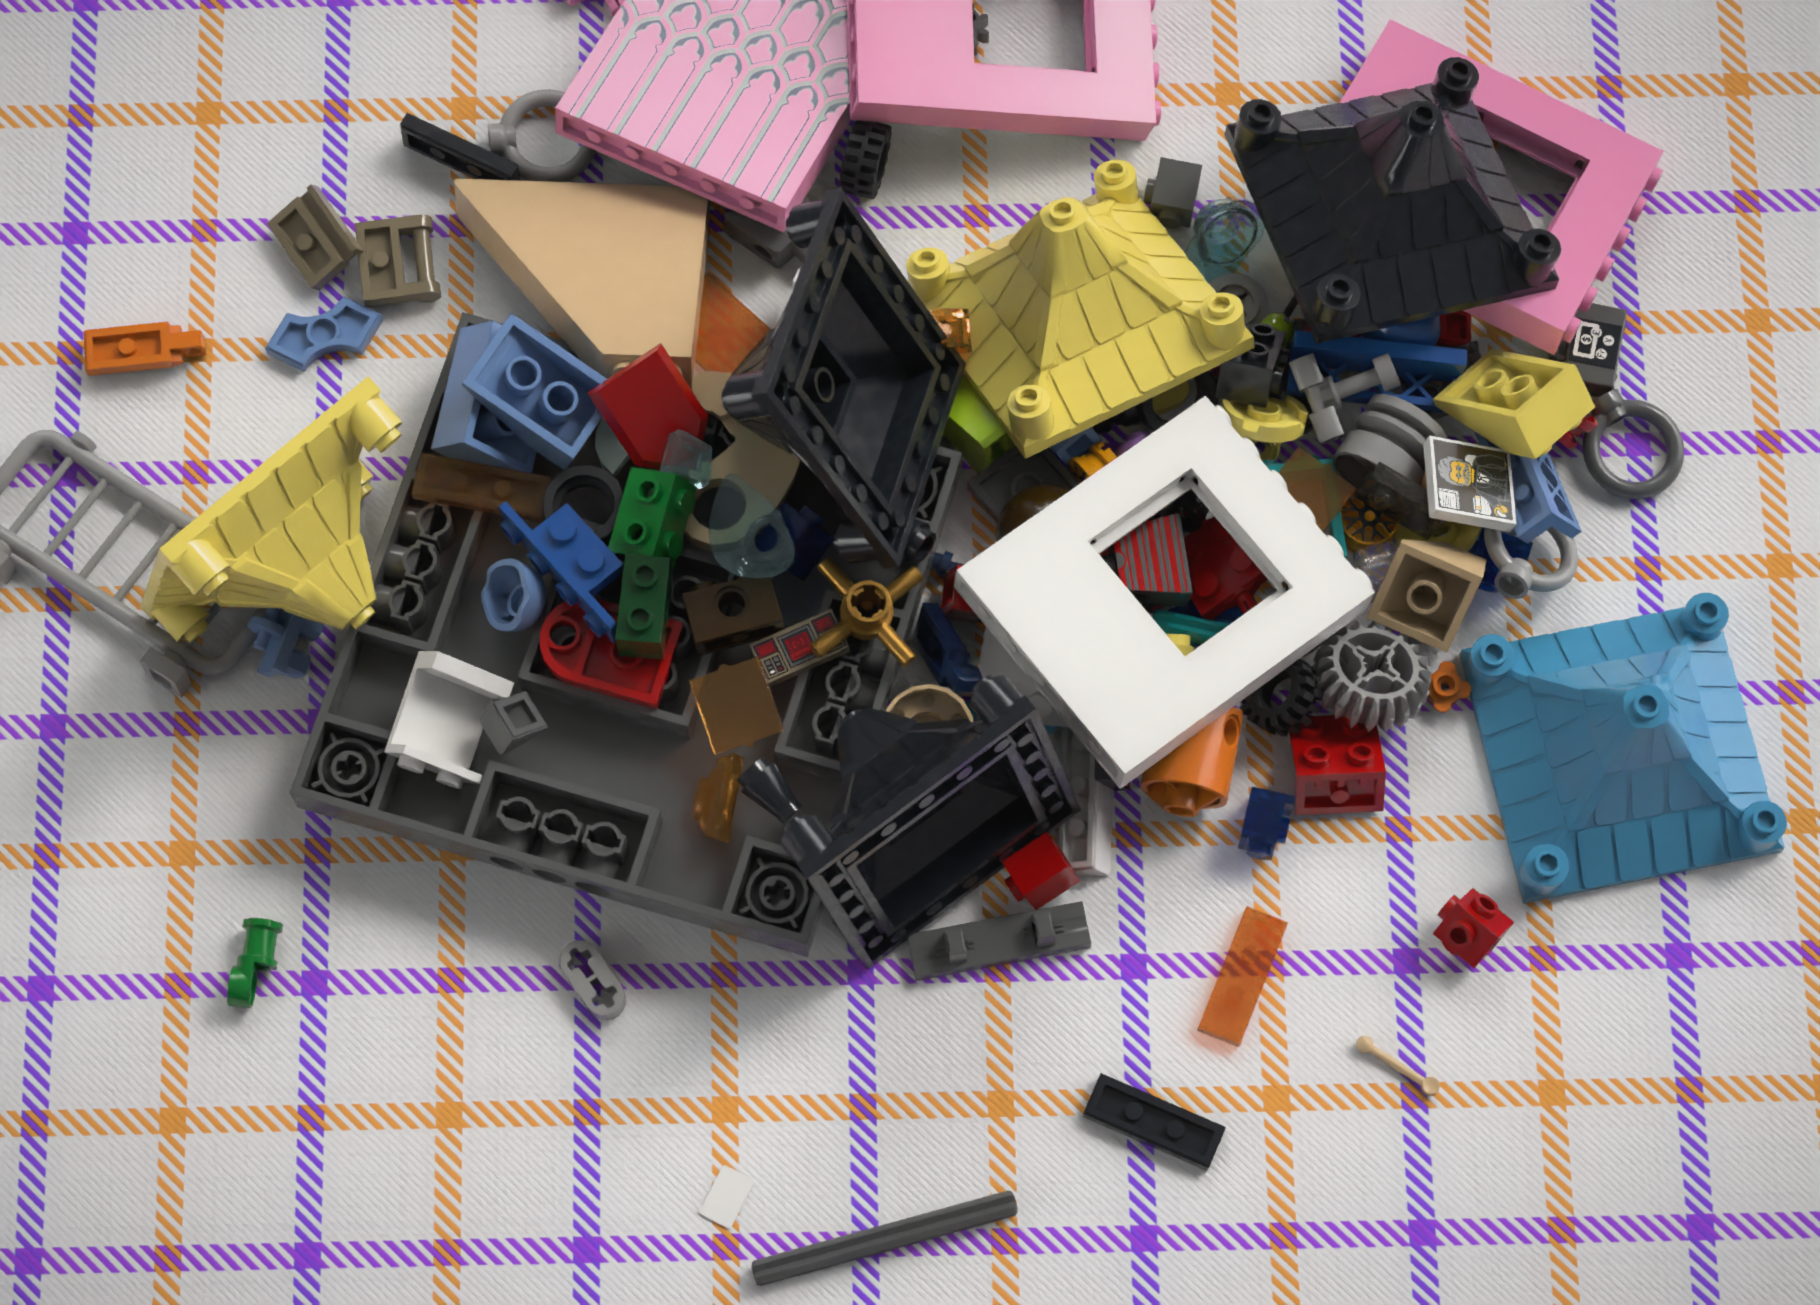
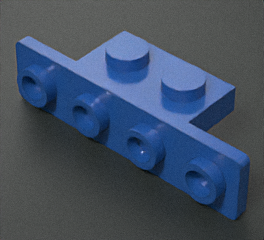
[498,501,624,644]

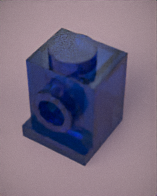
[1238,786,1295,860]

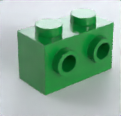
[608,467,697,570]

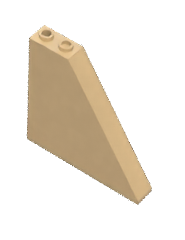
[454,178,710,390]

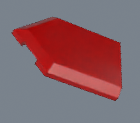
[587,343,708,475]

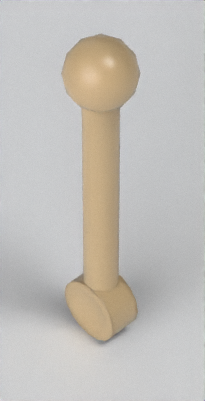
[1356,1036,1440,1096]

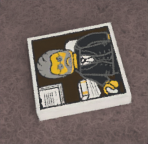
[1423,436,1517,532]

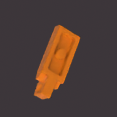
[84,321,206,376]

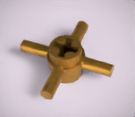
[809,557,924,668]

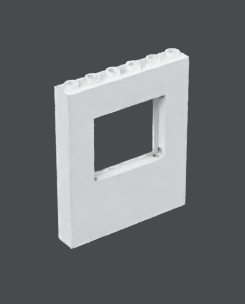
[954,396,1375,789]

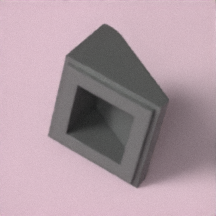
[480,691,548,755]

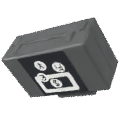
[1548,303,1627,397]

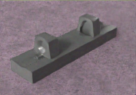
[908,901,1092,981]

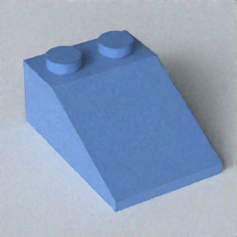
[461,313,607,470]

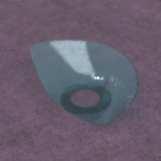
[709,474,795,578]

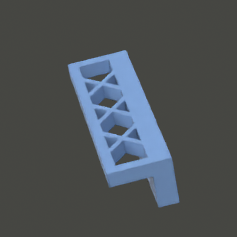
[1474,431,1582,544]

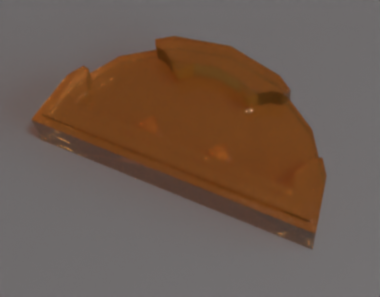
[693,753,744,843]

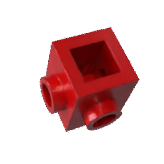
[1433,888,1514,968]

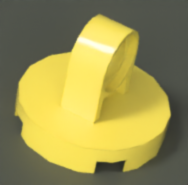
[1222,395,1308,460]

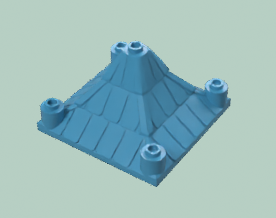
[1459,593,1787,904]

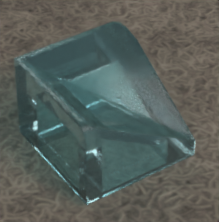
[660,429,712,489]

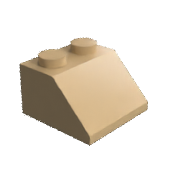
[1366,540,1486,653]

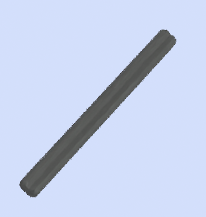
[751,1190,1018,1286]

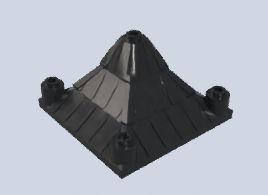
[1224,57,1562,344]
[722,187,966,569]
[781,675,1081,970]

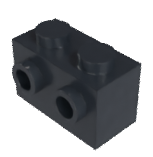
[1215,323,1290,408]

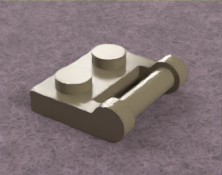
[355,214,441,307]

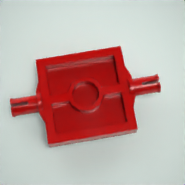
[1182,509,1268,620]

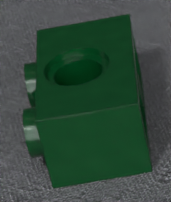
[615,554,673,660]

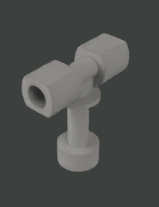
[1289,353,1401,445]

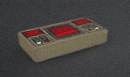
[750,609,850,688]

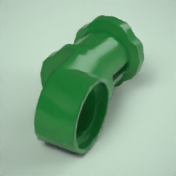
[227,918,283,1008]

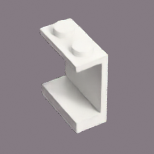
[384,651,514,789]

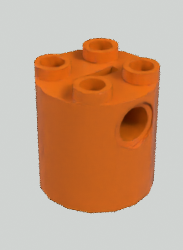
[1140,707,1243,817]

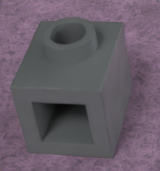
[1144,157,1202,229]

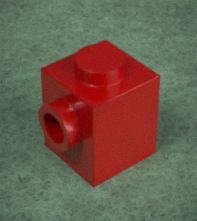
[1002,832,1081,910]

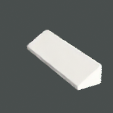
[1057,727,1113,876]

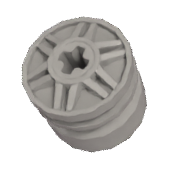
[1332,393,1448,508]

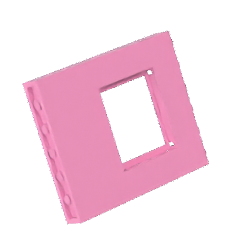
[847,0,1161,141]
[1340,19,1663,355]

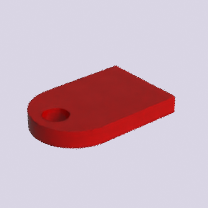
[540,598,684,710]

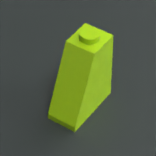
[943,374,1015,473]

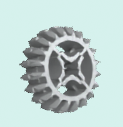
[1313,621,1431,733]

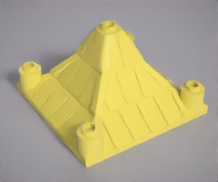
[906,160,1254,459]
[140,376,402,643]

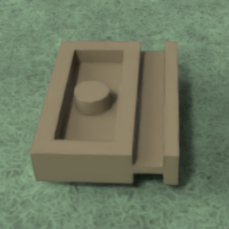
[267,184,364,291]

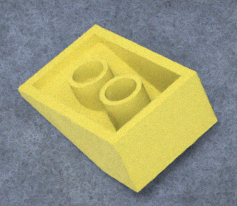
[1433,349,1595,459]

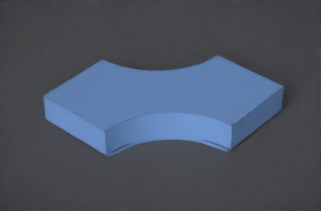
[265,297,383,372]

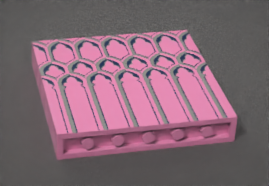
[555,0,851,232]

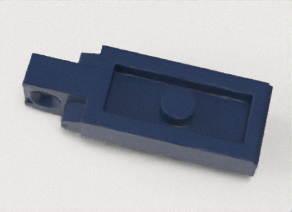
[912,602,983,694]

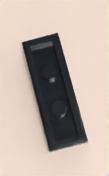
[400,113,520,181]
[1082,1073,1226,1171]

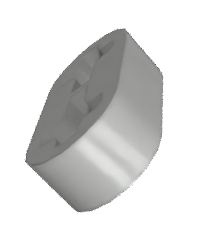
[560,940,626,1020]

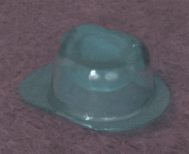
[1184,197,1265,283]

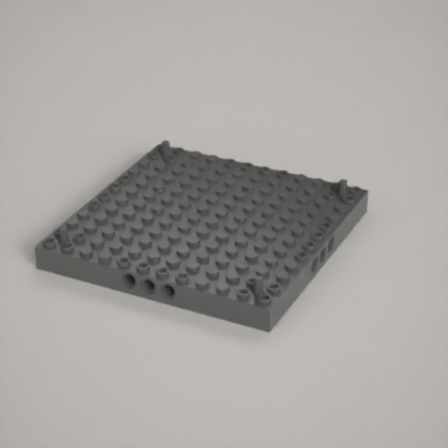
[290,312,962,957]

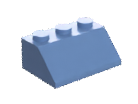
[431,320,537,477]

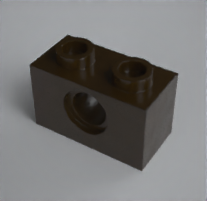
[682,570,784,657]

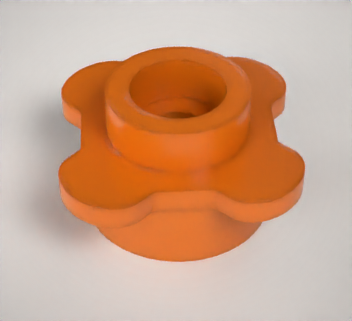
[1427,661,1471,713]

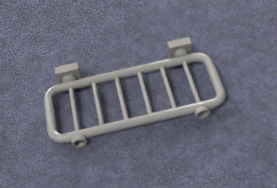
[0,430,279,698]

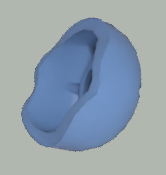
[481,558,546,632]

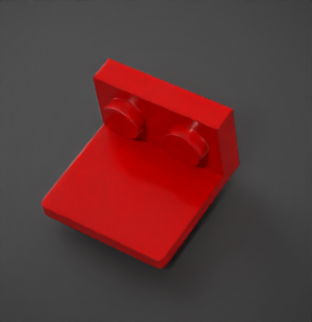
[1288,715,1386,815]

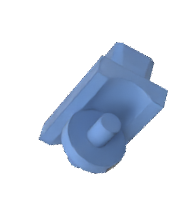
[247,608,325,679]

